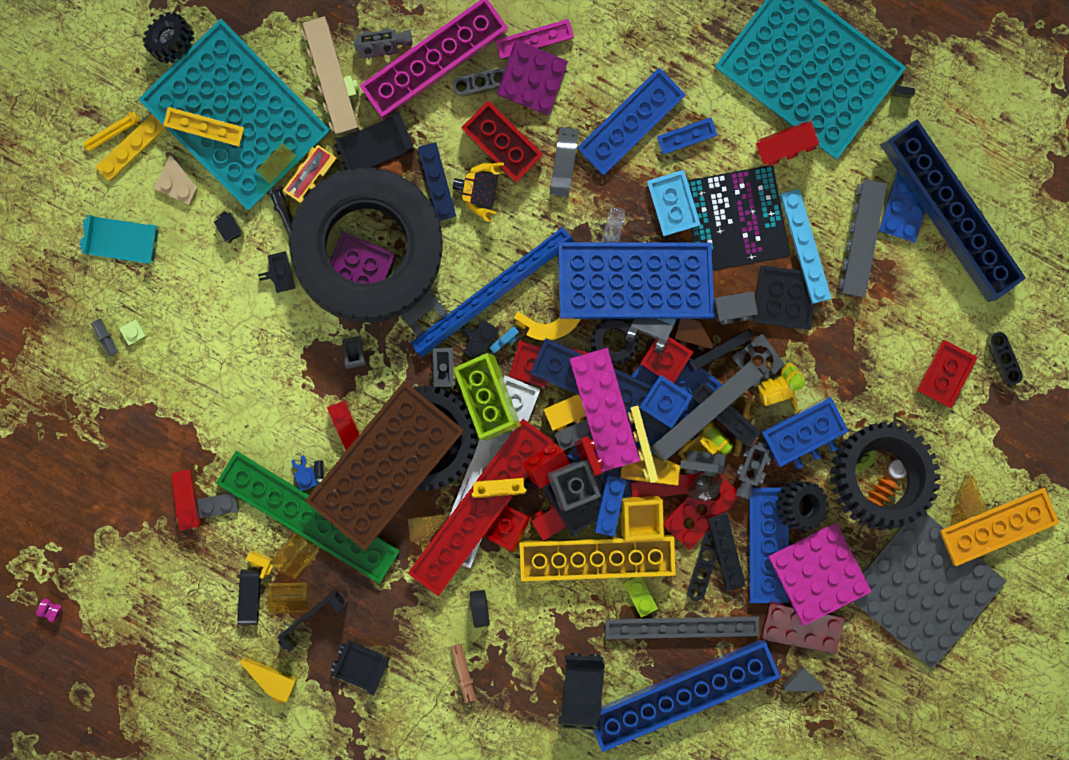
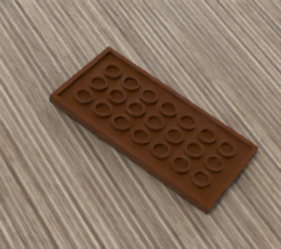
[305,381,464,551]

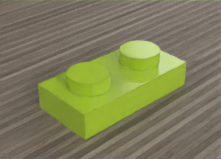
[624,577,658,618]

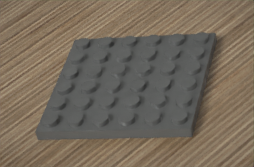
[853,513,1007,669]

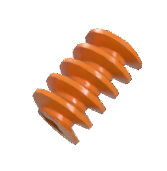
[865,473,900,506]

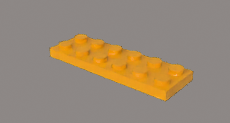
[939,488,1059,566]

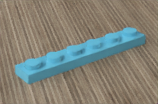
[780,189,831,304]

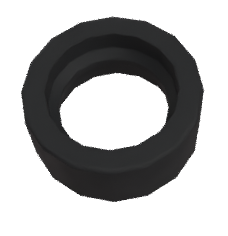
[469,590,490,628]

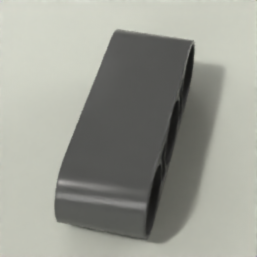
[453,68,504,97]

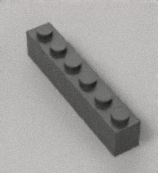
[838,179,887,298]

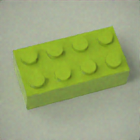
[453,353,521,441]

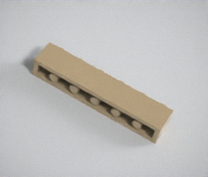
[301,16,359,136]

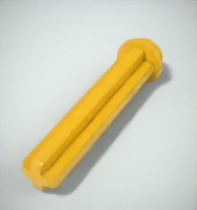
[83,111,141,151]

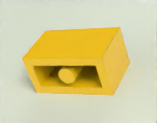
[543,394,586,432]

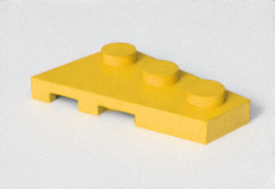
[620,446,680,486]

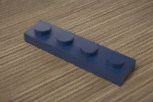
[418,142,457,221]

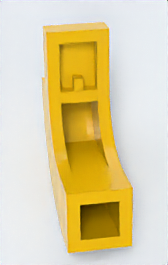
[514,312,581,341]

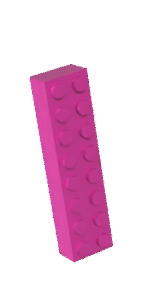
[359,0,508,120]

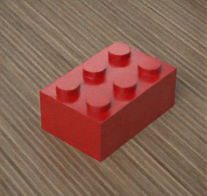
[756,120,819,166]

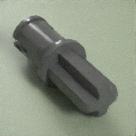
[91,319,118,357]

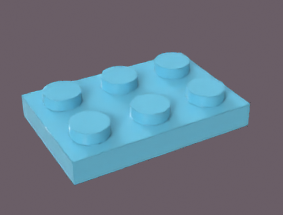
[647,170,700,237]

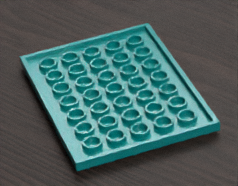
[714,0,907,160]
[138,18,331,211]

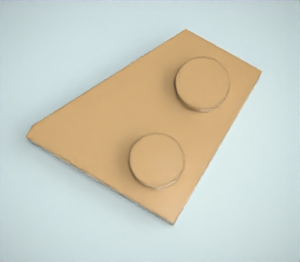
[154,155,198,205]

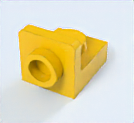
[246,551,274,579]

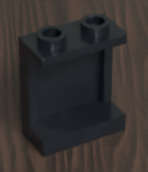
[330,640,390,696]

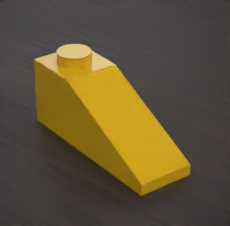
[240,657,297,703]

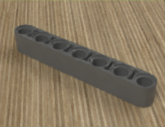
[650,361,763,463]

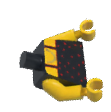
[452,163,504,222]

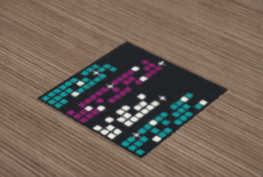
[687,165,790,270]

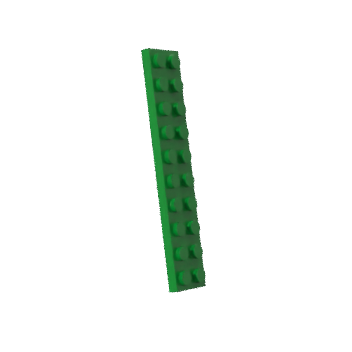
[216,450,400,584]

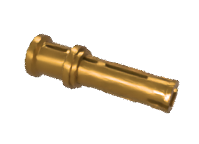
[731,398,757,457]

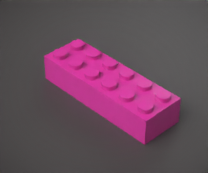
[570,347,640,472]

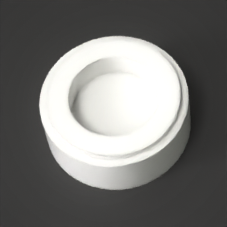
[888,460,907,479]

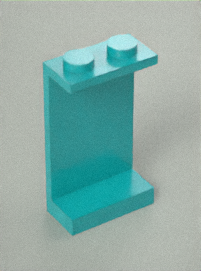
[80,215,160,265]

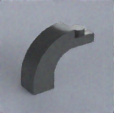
[550,127,579,197]

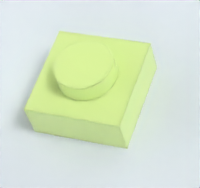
[343,75,360,99]
[119,319,147,345]

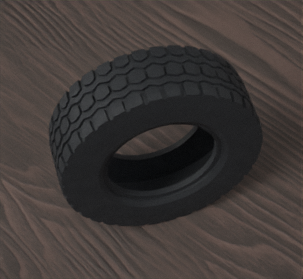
[289,167,443,323]

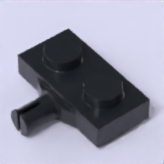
[258,251,296,293]
[459,320,499,359]

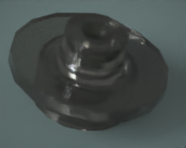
[687,473,723,502]

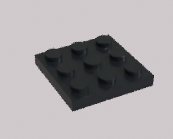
[753,265,814,330]
[542,473,605,536]

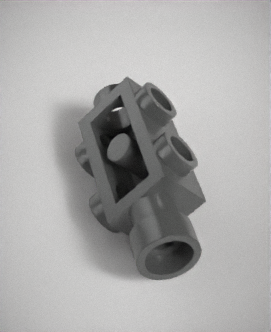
[354,28,413,58]
[735,441,772,500]

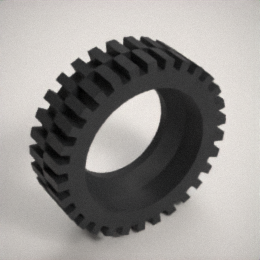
[413,386,477,491]
[830,422,941,530]

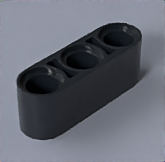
[986,332,1023,385]
[237,569,261,626]

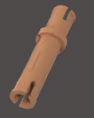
[450,643,476,703]

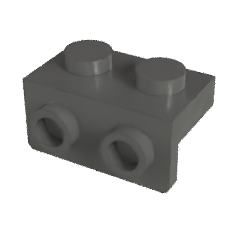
[680,450,726,477]

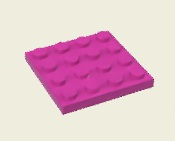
[768,523,872,626]

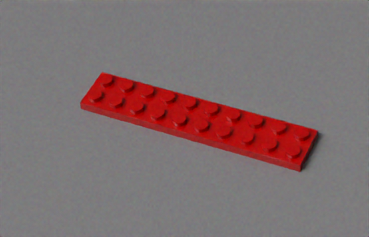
[408,419,554,596]

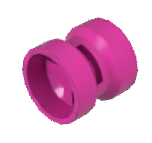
[36,598,63,623]

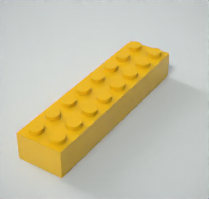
[520,535,676,581]

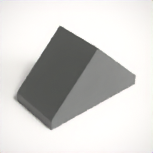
[342,336,367,369]
[783,665,824,691]

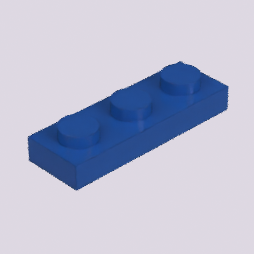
[657,117,717,155]
[594,475,626,536]

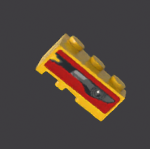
[283,145,338,203]

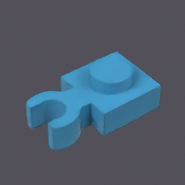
[489,327,519,354]

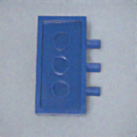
[760,397,849,469]

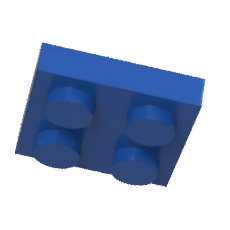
[639,375,693,428]

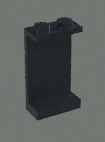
[334,111,414,170]
[277,589,347,652]
[558,653,605,730]

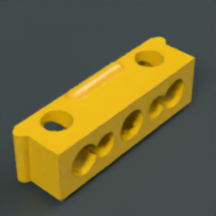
[472,478,526,498]

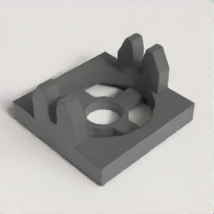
[731,334,785,387]

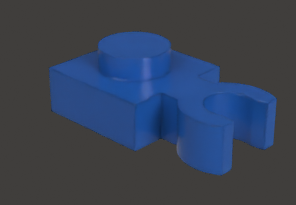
[291,455,319,491]

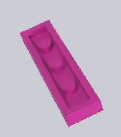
[495,19,574,60]

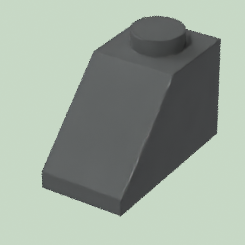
[433,348,454,387]

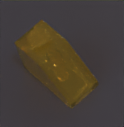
[954,474,987,519]
[408,513,447,545]

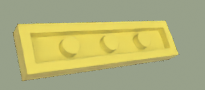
[628,406,658,483]

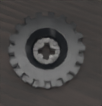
[143,12,195,64]

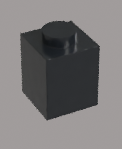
[214,212,245,243]

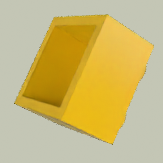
[620,496,664,541]

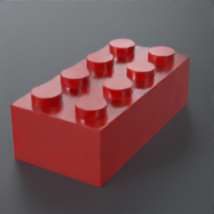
[461,100,543,184]

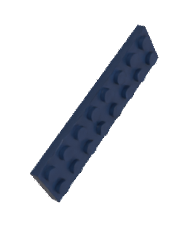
[530,338,678,434]

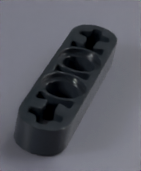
[687,329,754,372]
[687,529,717,601]

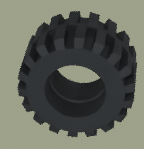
[590,319,639,365]
[775,481,828,530]

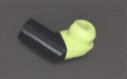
[314,460,325,483]

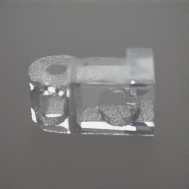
[601,207,625,242]

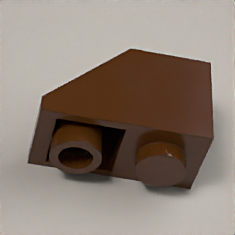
[674,319,713,352]

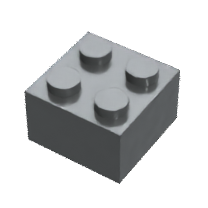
[714,291,758,325]
[547,459,601,511]

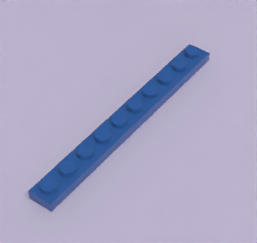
[411,227,574,358]

